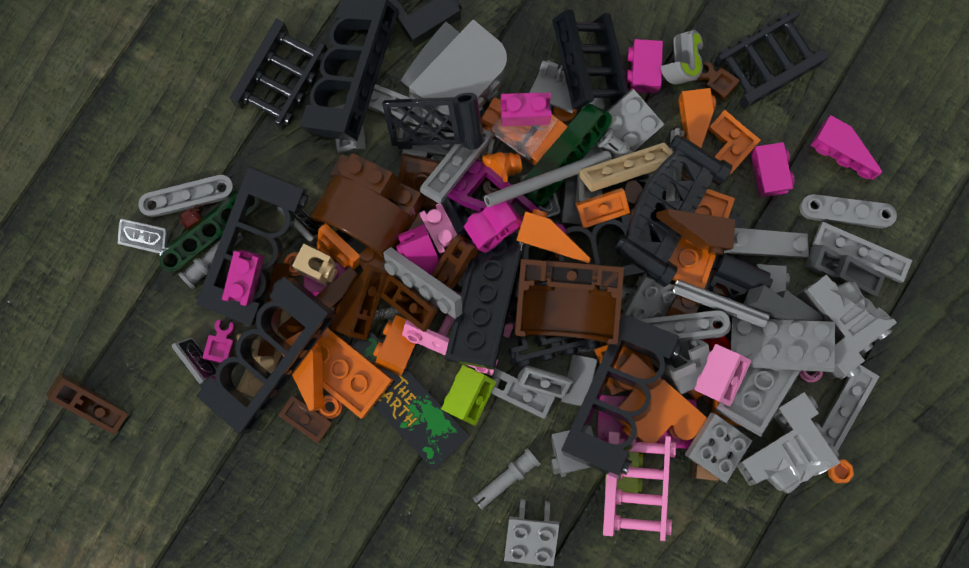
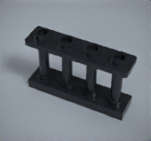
[552,10,629,109]
[715,11,829,110]
[229,18,328,130]

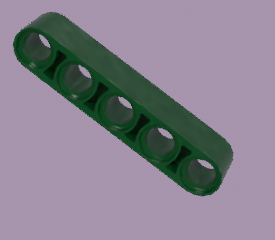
[522,104,612,206]
[159,190,259,272]

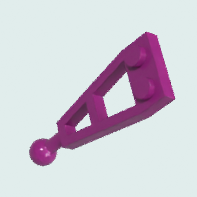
[447,159,567,234]

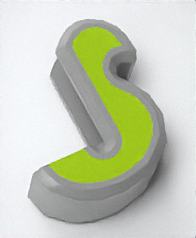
[660,30,703,85]

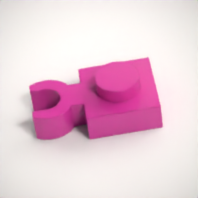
[203,320,235,363]

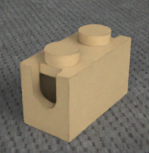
[292,244,338,287]

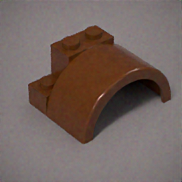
[310,153,426,258]
[515,259,624,344]

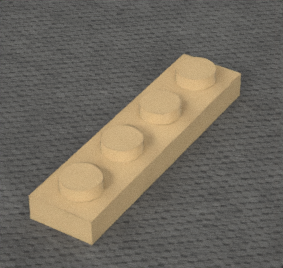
[580,143,673,192]

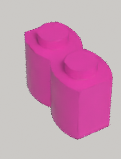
[463,200,522,253]

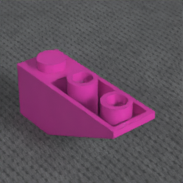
[811,115,882,180]

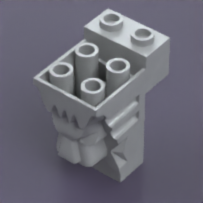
[795,275,897,379]
[737,392,840,494]

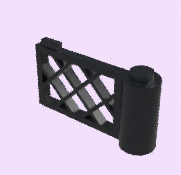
[382,93,485,150]
[696,253,773,342]

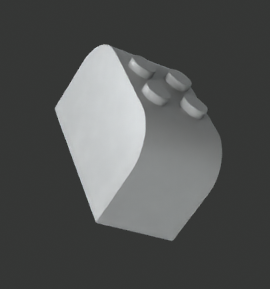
[409,19,507,130]

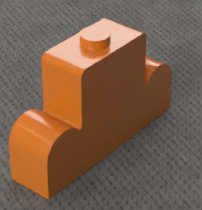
[612,353,707,443]

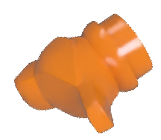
[481,152,522,182]

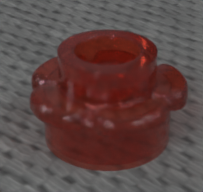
[180,208,202,229]

